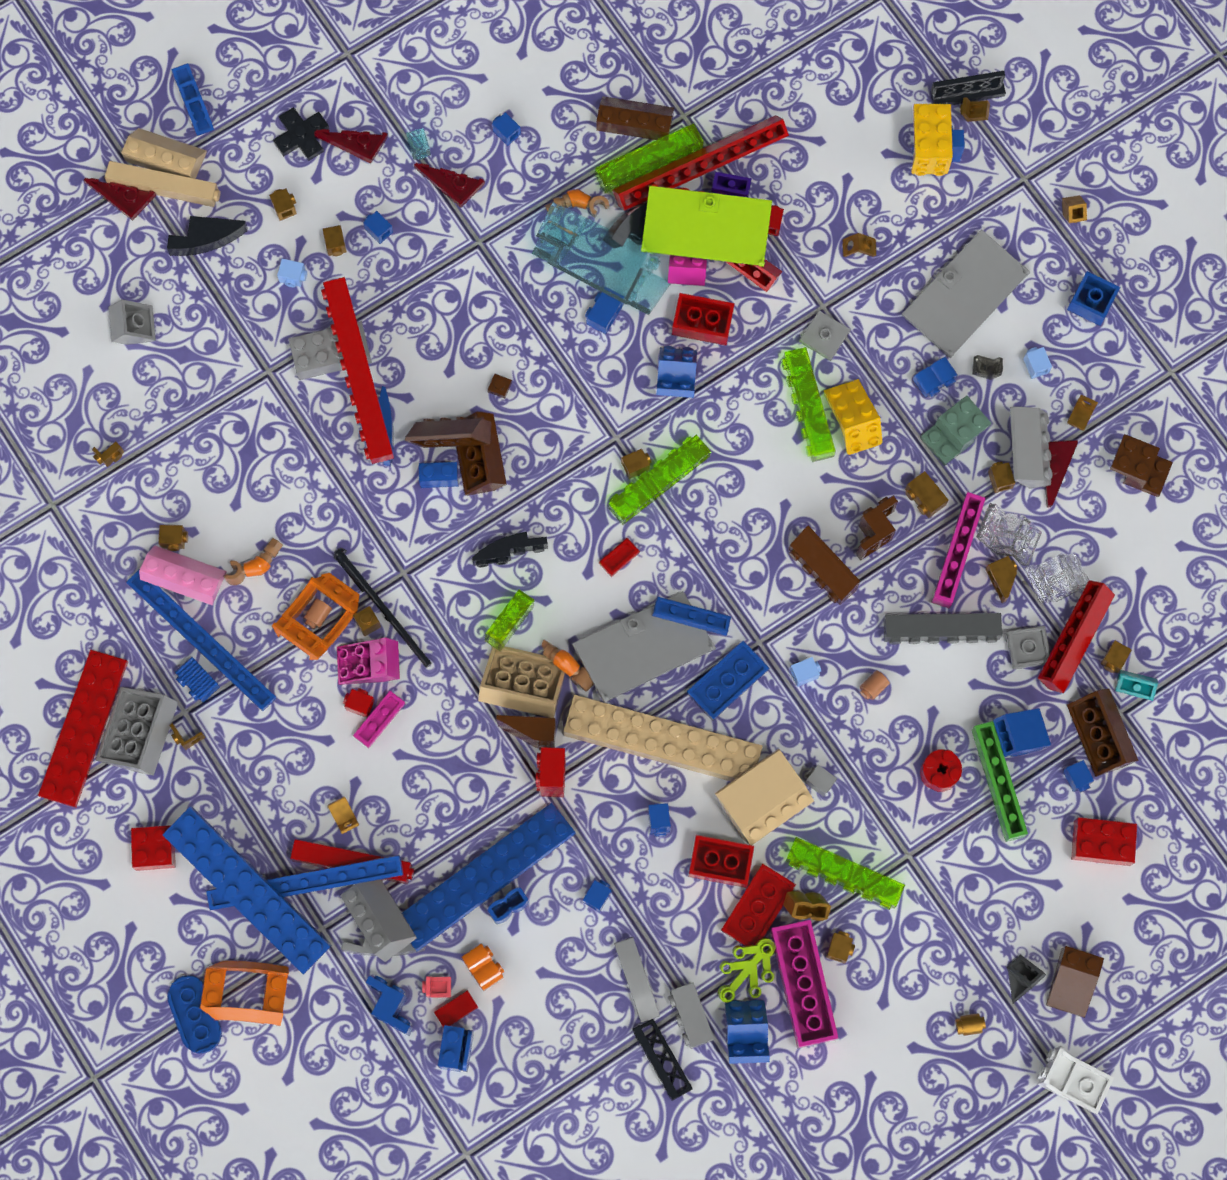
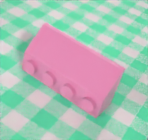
[139,546,227,605]

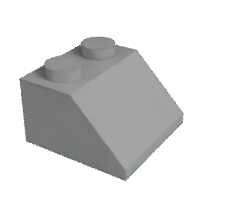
[109,299,156,345]

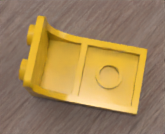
[911,104,953,176]
[823,379,883,455]

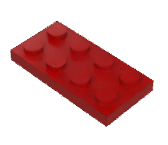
[721,864,796,946]

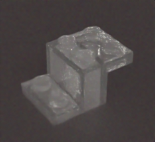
[976,503,1042,566]
[1024,554,1089,603]

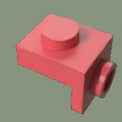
[422,976,451,998]

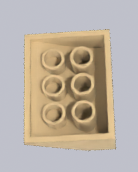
[478,644,565,718]
[715,749,814,845]

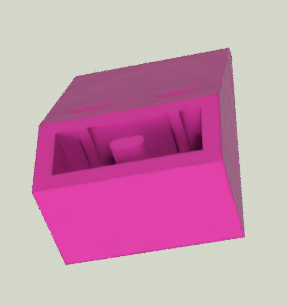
[668,255,707,286]
[337,637,400,685]

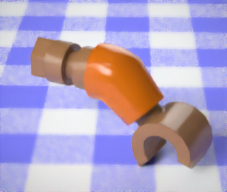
[545,189,609,218]
[223,538,283,585]
[542,640,594,691]

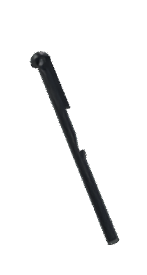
[333,548,432,668]

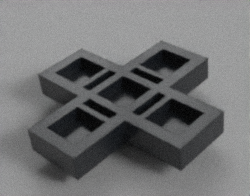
[273,107,330,161]

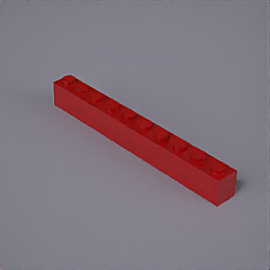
[612,115,789,211]
[321,277,394,464]

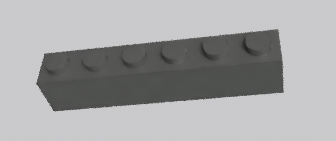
[883,613,1002,645]

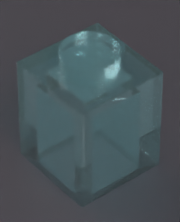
[406,128,431,160]

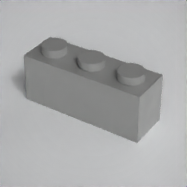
[668,982,714,1049]

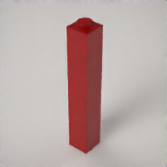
[290,839,414,884]

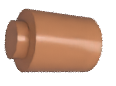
[304,599,332,629]
[860,670,890,700]

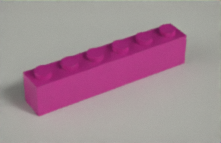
[931,492,986,609]

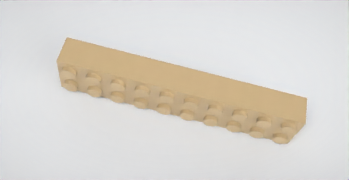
[563,695,763,782]

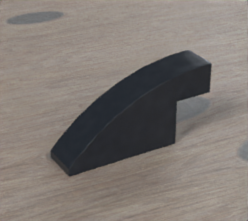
[603,201,648,248]
[167,216,248,256]

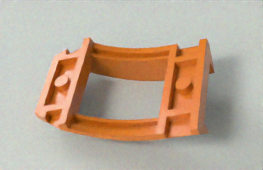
[272,573,360,660]
[200,961,289,1026]

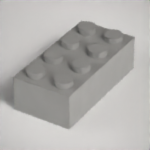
[288,321,372,380]

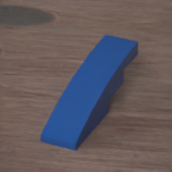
[171,63,214,136]
[379,386,394,466]

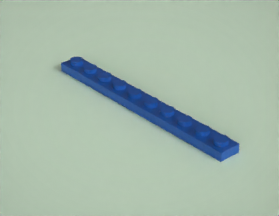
[126,569,276,711]
[206,855,404,910]

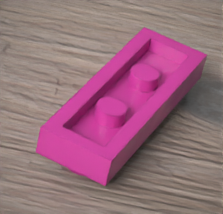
[353,691,406,749]

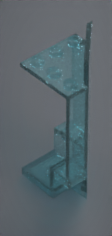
[532,202,671,315]

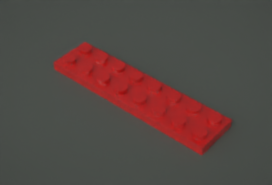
[38,650,128,808]

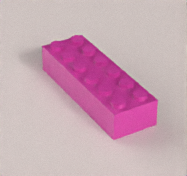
[770,920,838,1049]

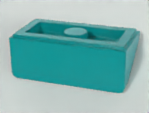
[1115,670,1158,701]

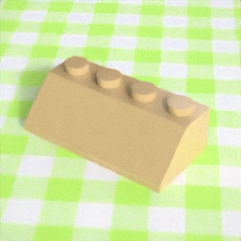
[122,128,207,179]

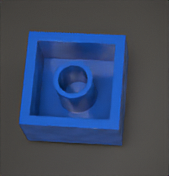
[1067,271,1121,326]

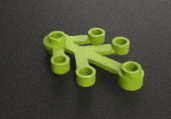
[718,938,775,1003]

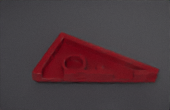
[315,129,388,164]
[414,162,485,208]
[84,178,156,221]
[1045,440,1078,508]

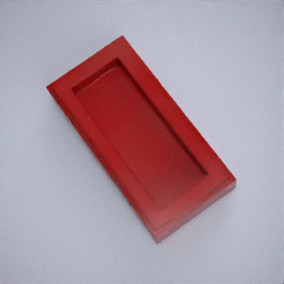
[599,538,640,577]
[434,990,479,1028]

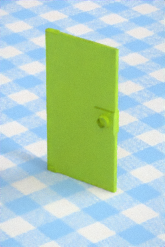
[641,186,772,267]

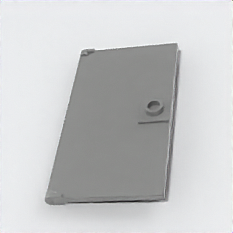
[902,229,1030,358]
[572,591,716,703]

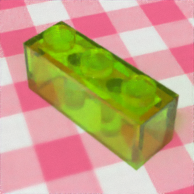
[485,589,535,651]

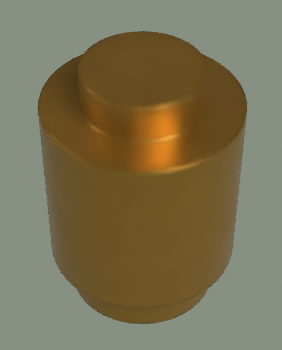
[955,1013,986,1036]

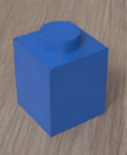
[492,112,521,146]
[363,211,393,244]
[1063,760,1094,793]
[583,880,612,913]

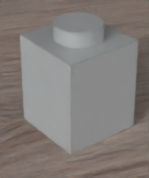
[805,765,837,797]

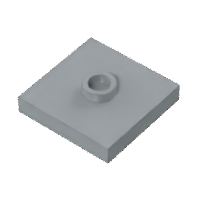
[799,311,851,361]
[1006,626,1050,670]

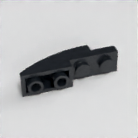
[472,532,548,568]

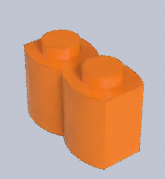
[461,944,504,992]

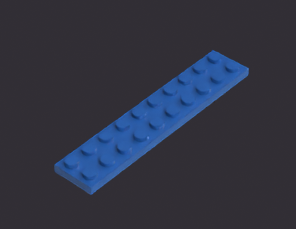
[402,803,576,952]
[163,806,332,975]

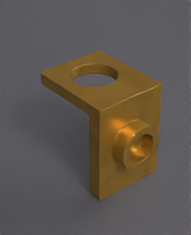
[843,233,876,257]
[1067,395,1098,431]
[169,723,206,750]
[327,796,359,834]

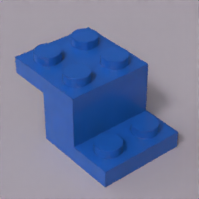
[656,346,697,398]
[365,975,413,1036]
[725,1000,770,1064]

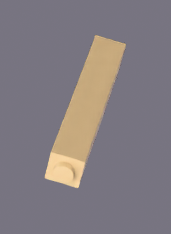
[105,161,221,207]

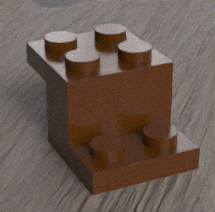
[1110,434,1173,497]
[856,495,898,561]

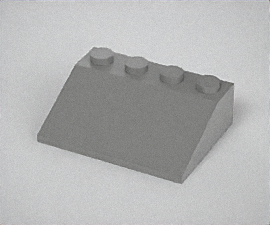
[96,687,178,776]

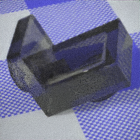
[972,355,1003,380]

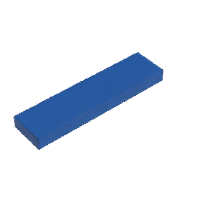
[652,596,731,636]

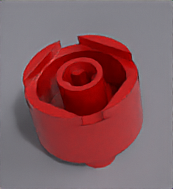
[920,749,962,792]

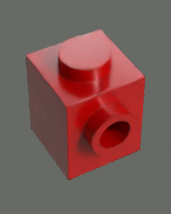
[343,688,375,718]

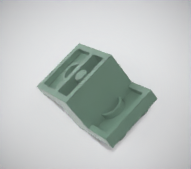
[920,395,992,466]

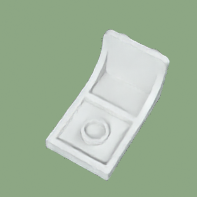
[1037,1046,1114,1115]

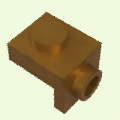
[960,97,990,122]
[92,441,124,467]

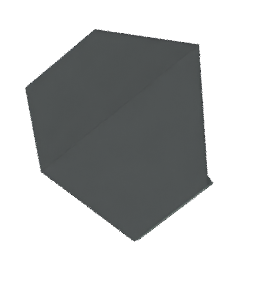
[1006,954,1046,1004]

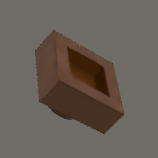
[488,374,512,399]

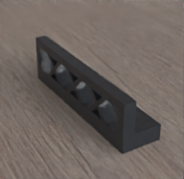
[930,70,1006,105]
[632,1019,693,1101]

